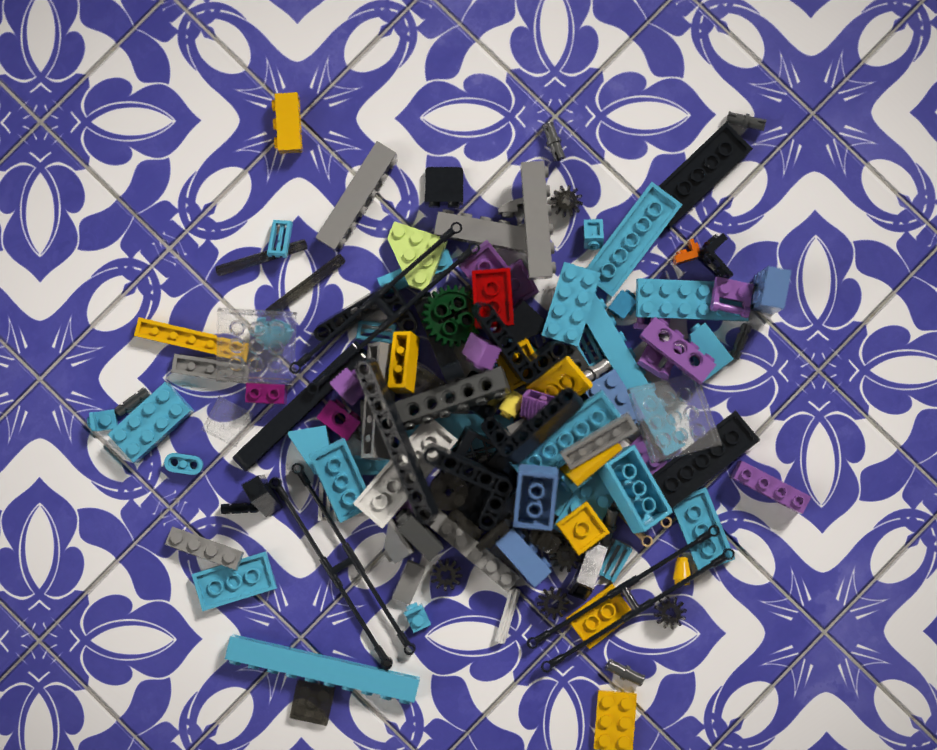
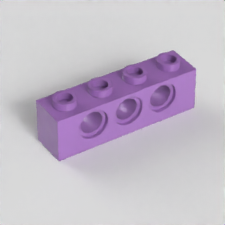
[639,317,717,385]
[730,461,811,514]

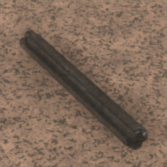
[215,239,308,276]
[265,254,346,317]

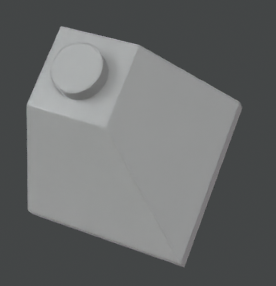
[384,518,415,564]

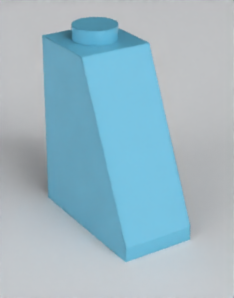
[688,323,733,382]
[288,425,330,474]

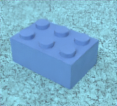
[750,266,792,314]
[580,369,645,424]
[513,464,558,531]
[495,526,552,588]

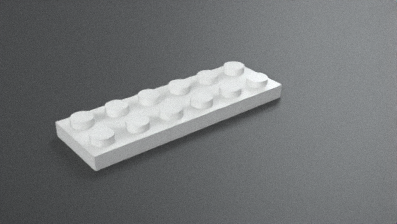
[353,419,458,529]

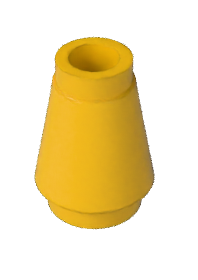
[673,557,691,585]

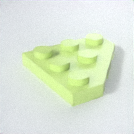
[387,221,448,291]

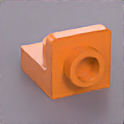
[672,239,700,266]

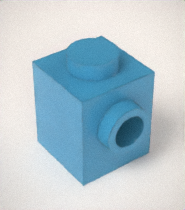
[607,289,636,320]

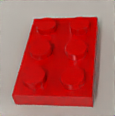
[472,268,514,329]

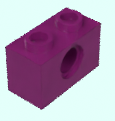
[245,383,287,405]
[316,399,361,441]

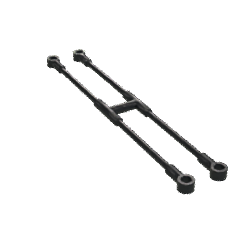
[289,222,480,394]
[269,463,416,669]
[527,525,735,672]

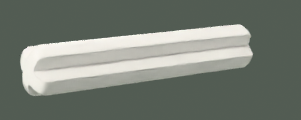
[495,587,520,644]

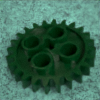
[421,285,480,348]

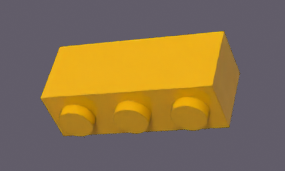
[272,92,303,154]
[388,331,420,394]

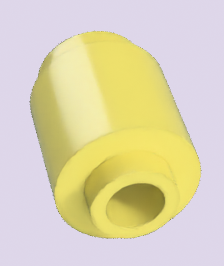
[498,390,523,420]

